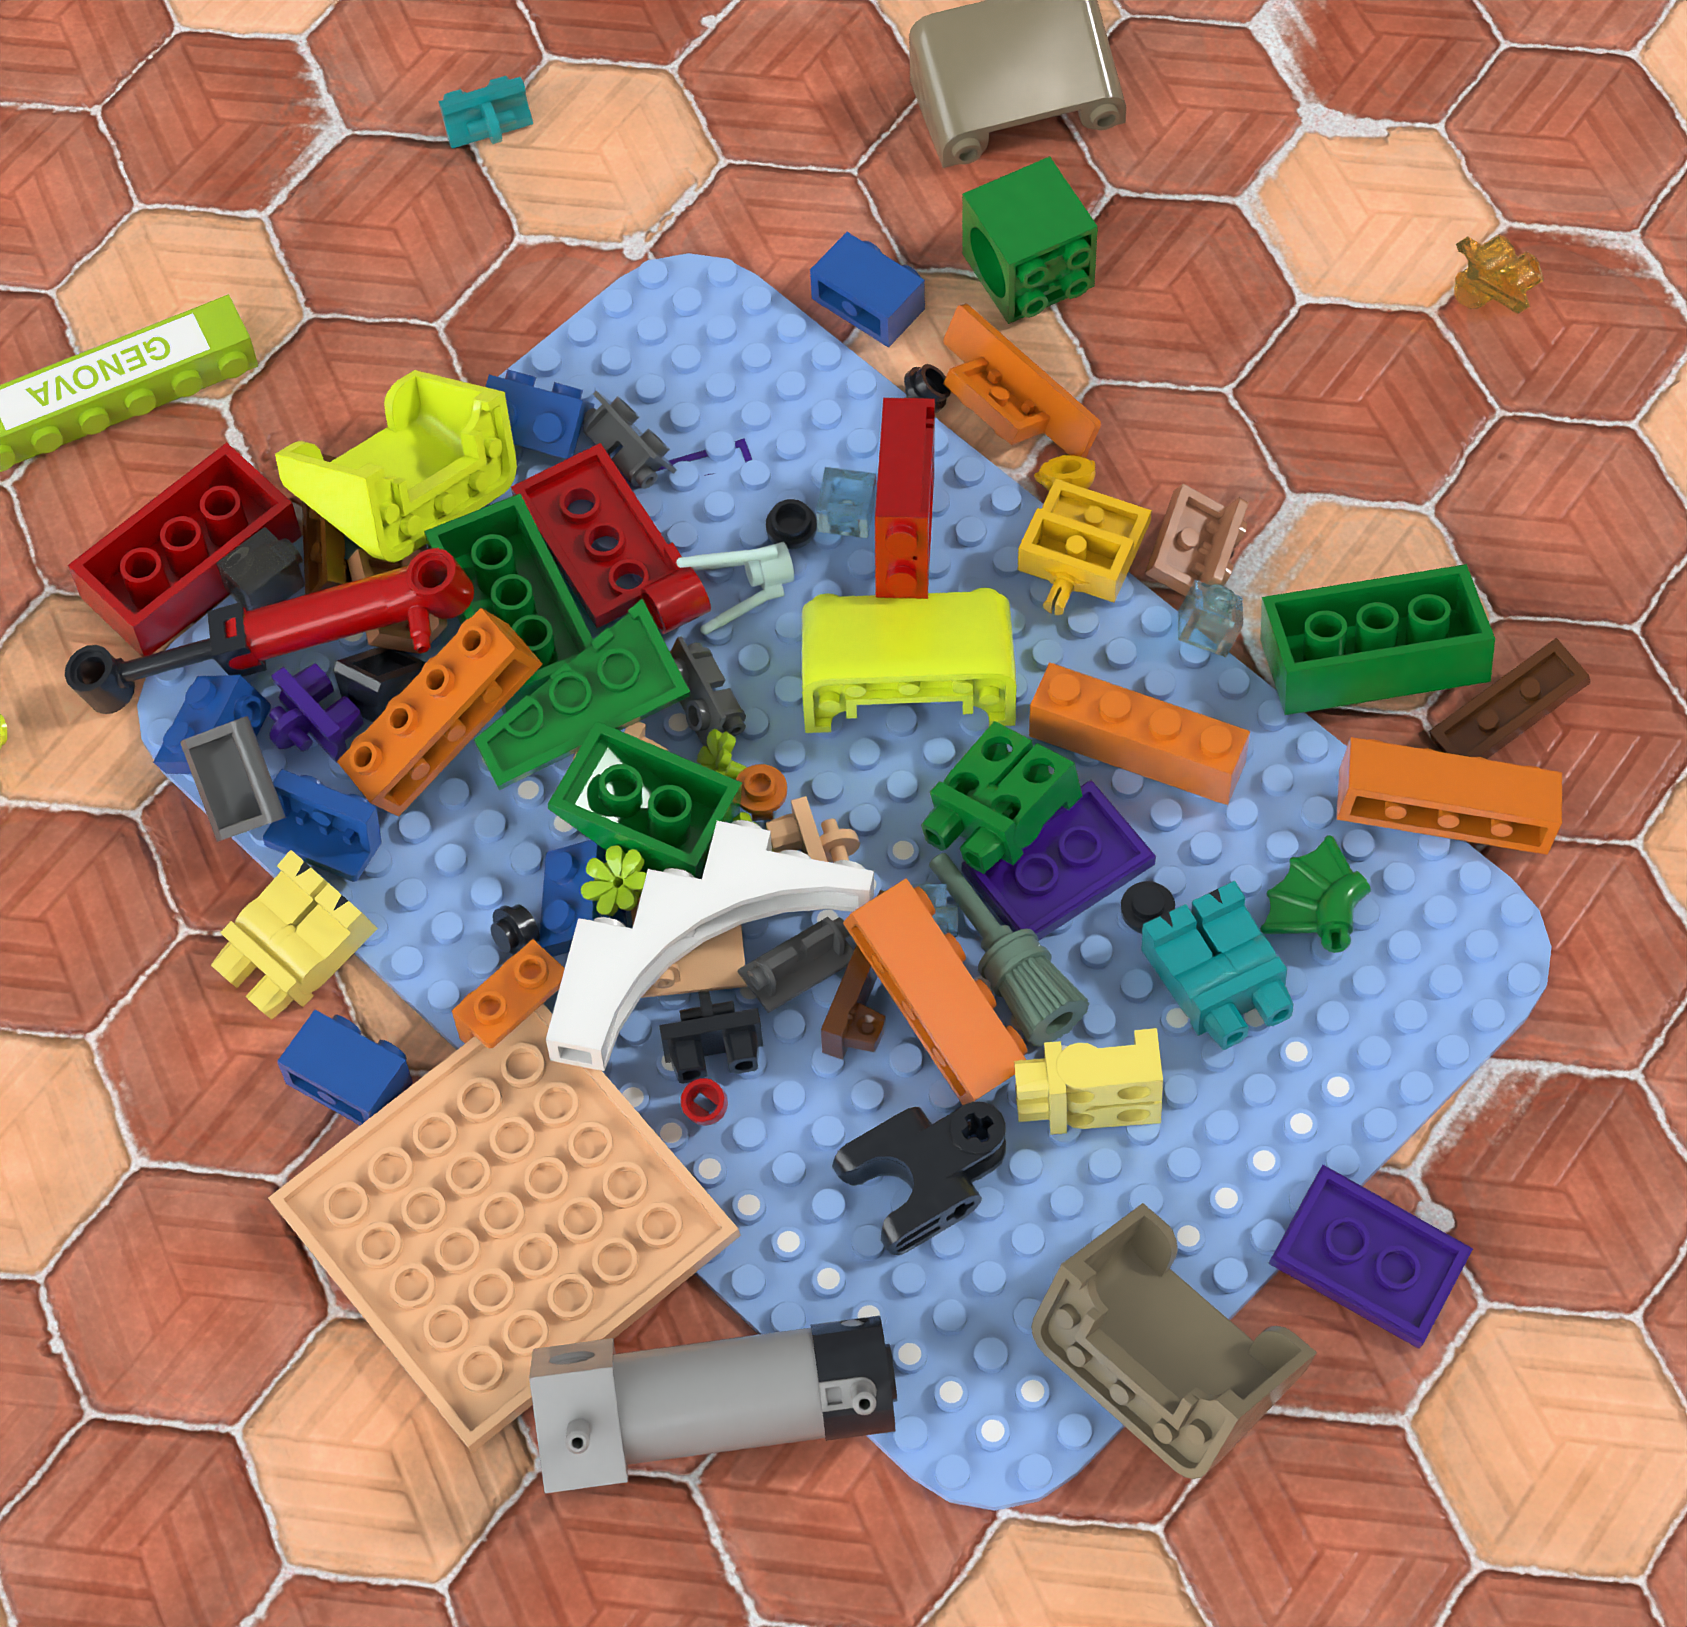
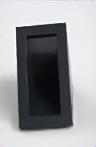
[333,647,426,722]

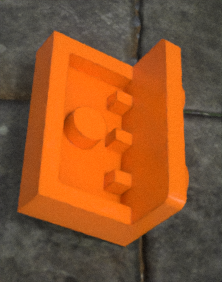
[452,939,565,1048]

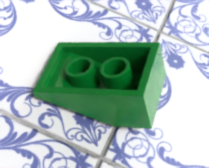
[548,721,742,879]

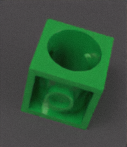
[962,156,1098,324]

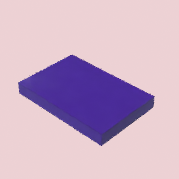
[961,780,1156,940]
[1268,1164,1473,1349]

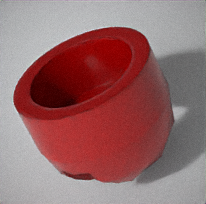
[681,1078,728,1126]

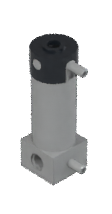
[529,1315,897,1493]

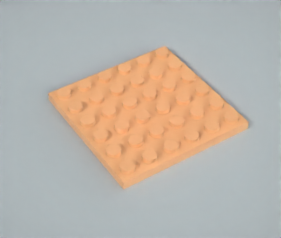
[268,1003,741,1453]

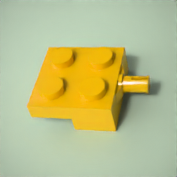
[1018,478,1152,615]

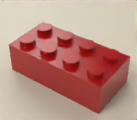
[68,442,302,657]

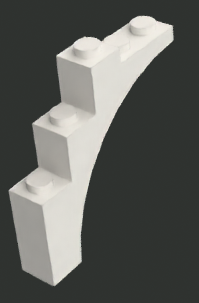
[546,820,874,1071]

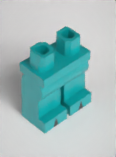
[1141,881,1294,1050]

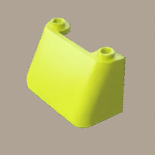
[275,370,517,563]
[802,588,1017,733]

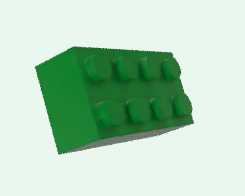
[424,494,593,714]
[1260,564,1495,715]

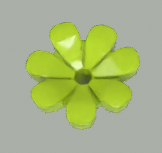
[697,728,747,780]
[581,846,647,916]

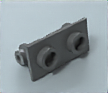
[582,391,677,489]
[670,636,746,747]
[738,917,854,1013]

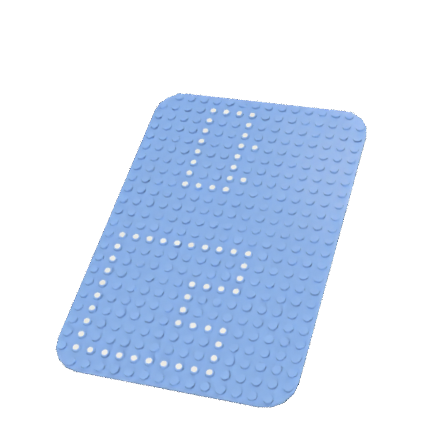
[137,253,1552,1511]

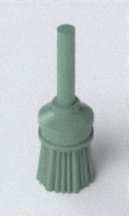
[929,853,1089,1047]

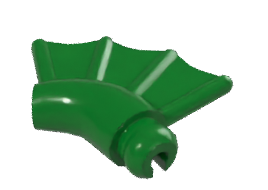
[1260,835,1371,953]

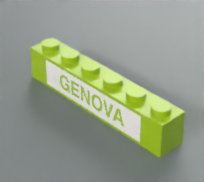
[0,294,259,472]

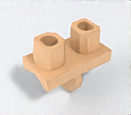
[765,796,860,863]

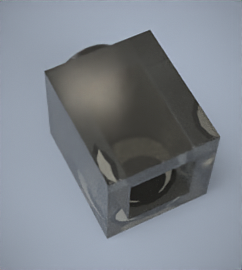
[216,527,305,610]

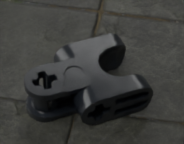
[832,1102,1006,1255]

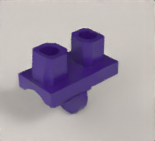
[269,663,364,763]

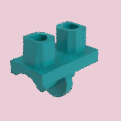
[438,76,533,149]

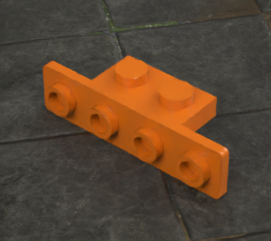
[943,303,1101,458]

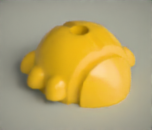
[1034,455,1096,491]

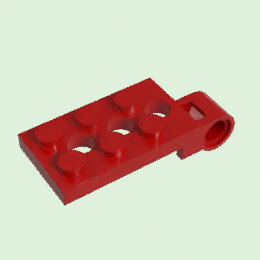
[511,443,711,635]

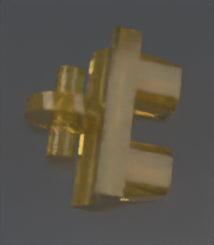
[1454,234,1544,314]

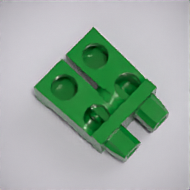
[921,721,1083,874]

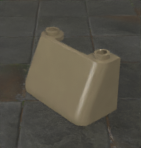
[909,0,1126,168]
[1031,1203,1317,1479]

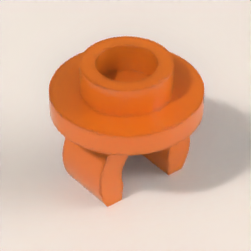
[736,764,787,821]

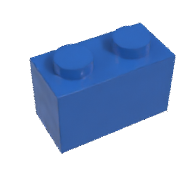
[810,232,925,348]
[277,1010,413,1125]

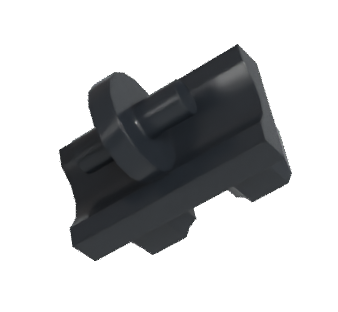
[659,989,763,1084]

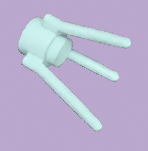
[676,542,794,635]

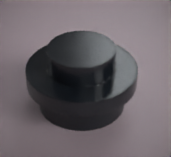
[904,364,951,413]
[766,499,817,549]
[1121,881,1175,934]
[490,904,540,955]

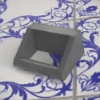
[180,716,286,842]

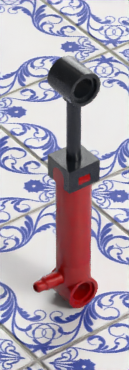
[65,548,474,714]

